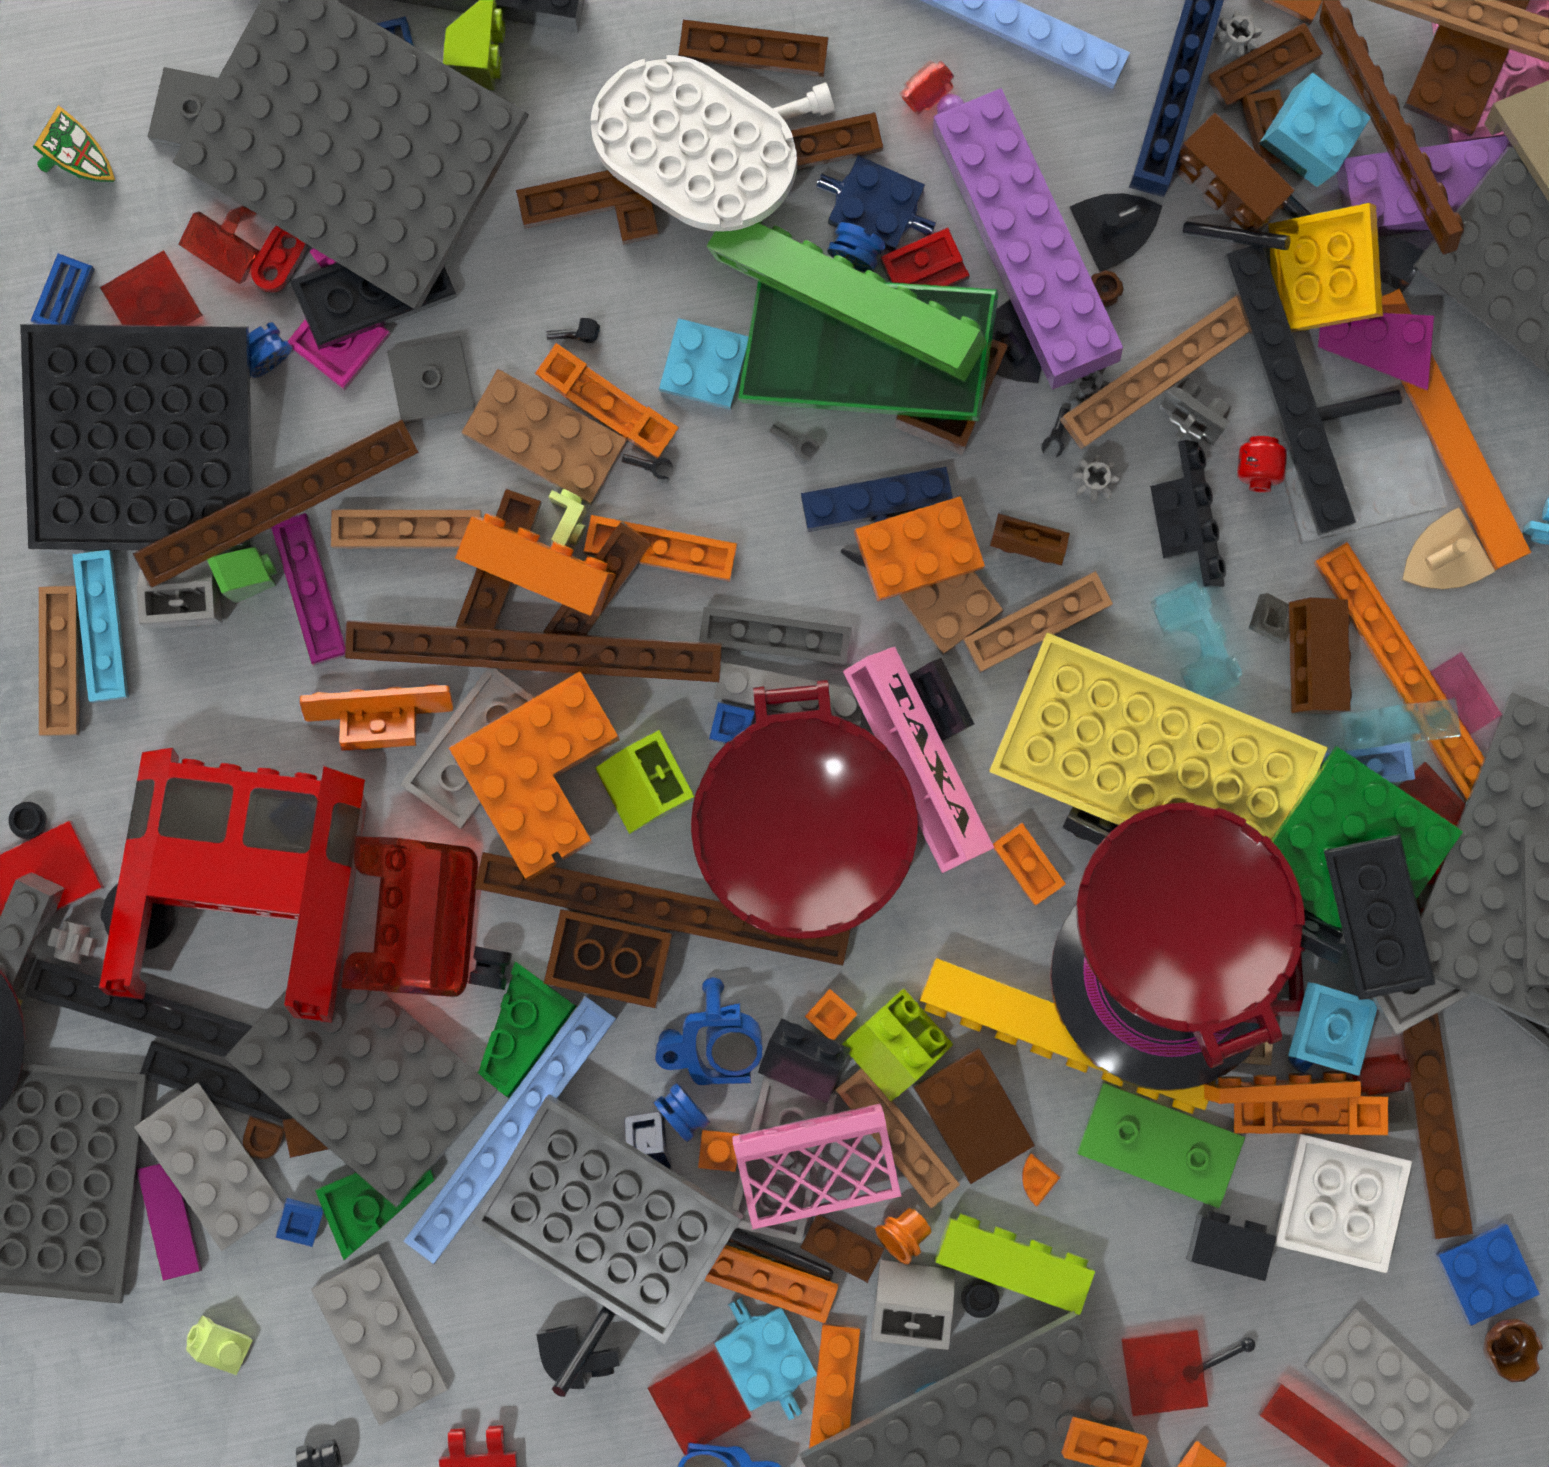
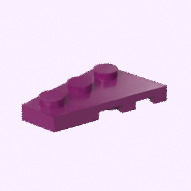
[1318,313,1434,391]

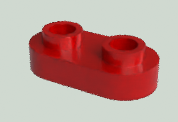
[251,226,308,293]

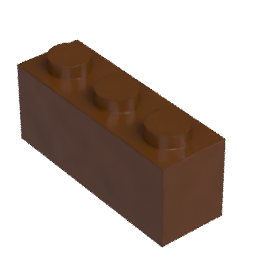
[1289,597,1352,715]

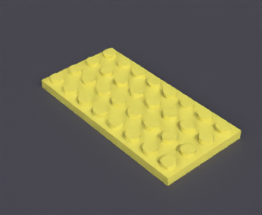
[989,632,1328,839]

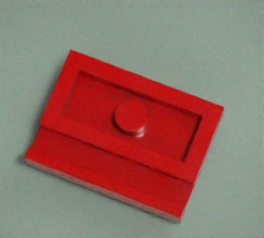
[880,227,970,286]

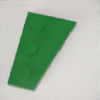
[478,961,577,1098]
[315,1168,436,1260]

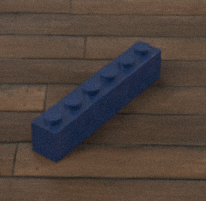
[1129,0,1224,198]

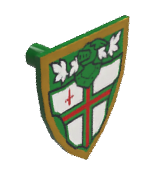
[33,105,115,182]

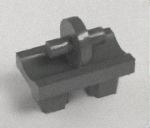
[1158,378,1231,445]

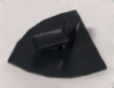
[1070,193,1162,273]
[977,299,1041,384]

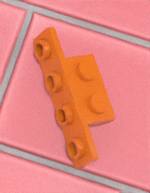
[300,684,453,751]

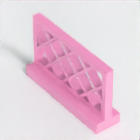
[732,1103,901,1230]

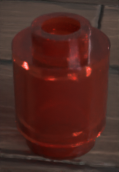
[899,60,954,115]
[1352,1053,1411,1096]

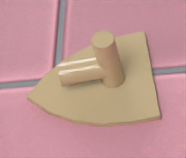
[1402,507,1496,590]

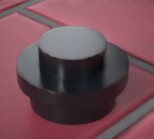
[8,802,47,839]
[961,1279,999,1318]

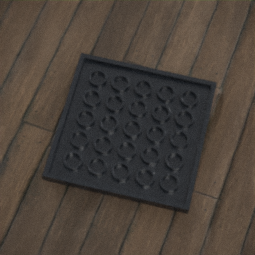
[20,324,254,552]

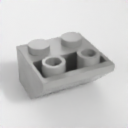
[137,555,222,630]
[871,1260,955,1350]

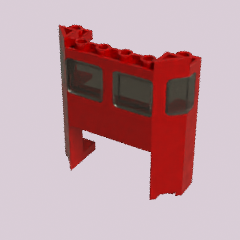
[99,747,367,1023]

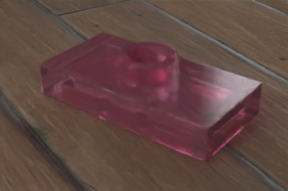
[1430,652,1502,735]

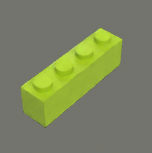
[934,1213,1095,1315]

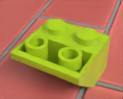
[443,0,506,90]
[595,730,695,835]
[841,988,954,1102]

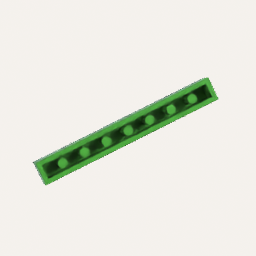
[706,221,987,382]

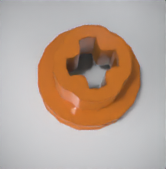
[875,1208,932,1265]

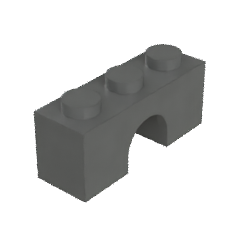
[0,872,65,993]

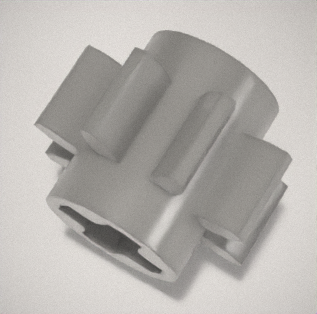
[1214,10,1262,58]
[1071,455,1119,503]
[47,920,98,964]

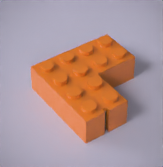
[449,671,620,881]

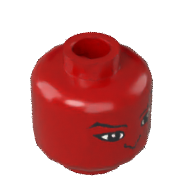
[1237,436,1287,493]

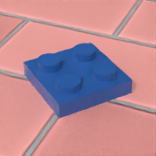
[1436,1223,1540,1326]

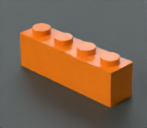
[455,513,616,616]

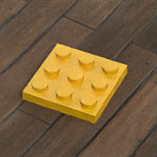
[1268,203,1383,332]

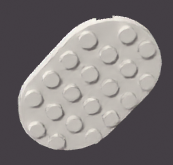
[591,55,797,232]

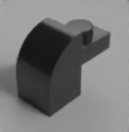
[1378,237,1425,293]
[536,1324,622,1389]

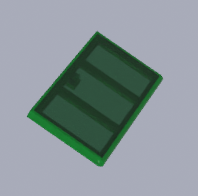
[738,281,999,421]

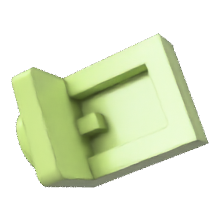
[548,489,587,547]
[186,1316,253,1375]

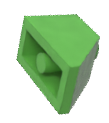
[207,547,277,604]

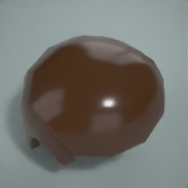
[1483,1319,1543,1382]

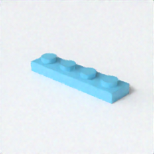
[72,550,129,703]

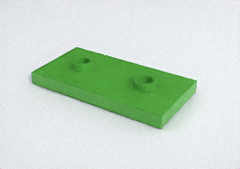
[1076,1082,1245,1208]

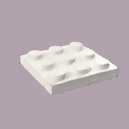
[1274,1134,1412,1273]

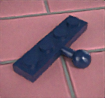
[801,467,953,532]

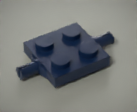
[816,156,937,252]

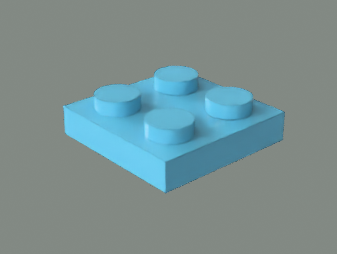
[659,318,749,410]
[1288,982,1377,1076]

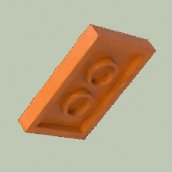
[854,496,985,602]

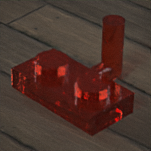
[178,205,260,284]

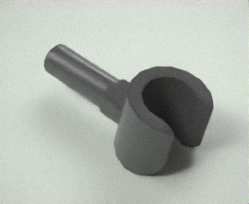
[769,424,819,462]

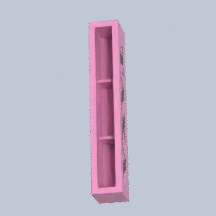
[843,646,994,873]

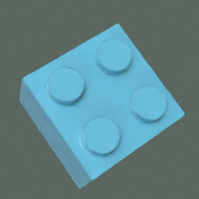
[1259,73,1371,187]

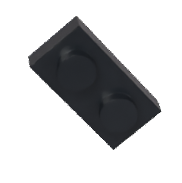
[909,658,975,742]

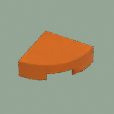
[1022,1153,1061,1207]

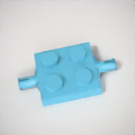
[714,1297,817,1420]

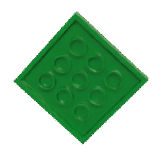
[1271,746,1463,928]

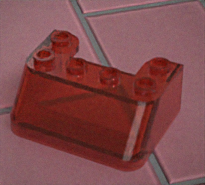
[342,836,478,997]

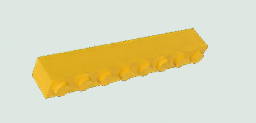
[919,958,1217,1114]

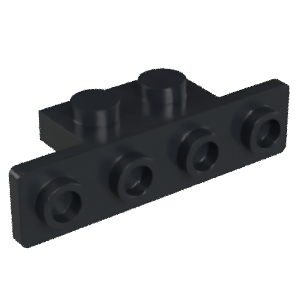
[1150,440,1226,588]

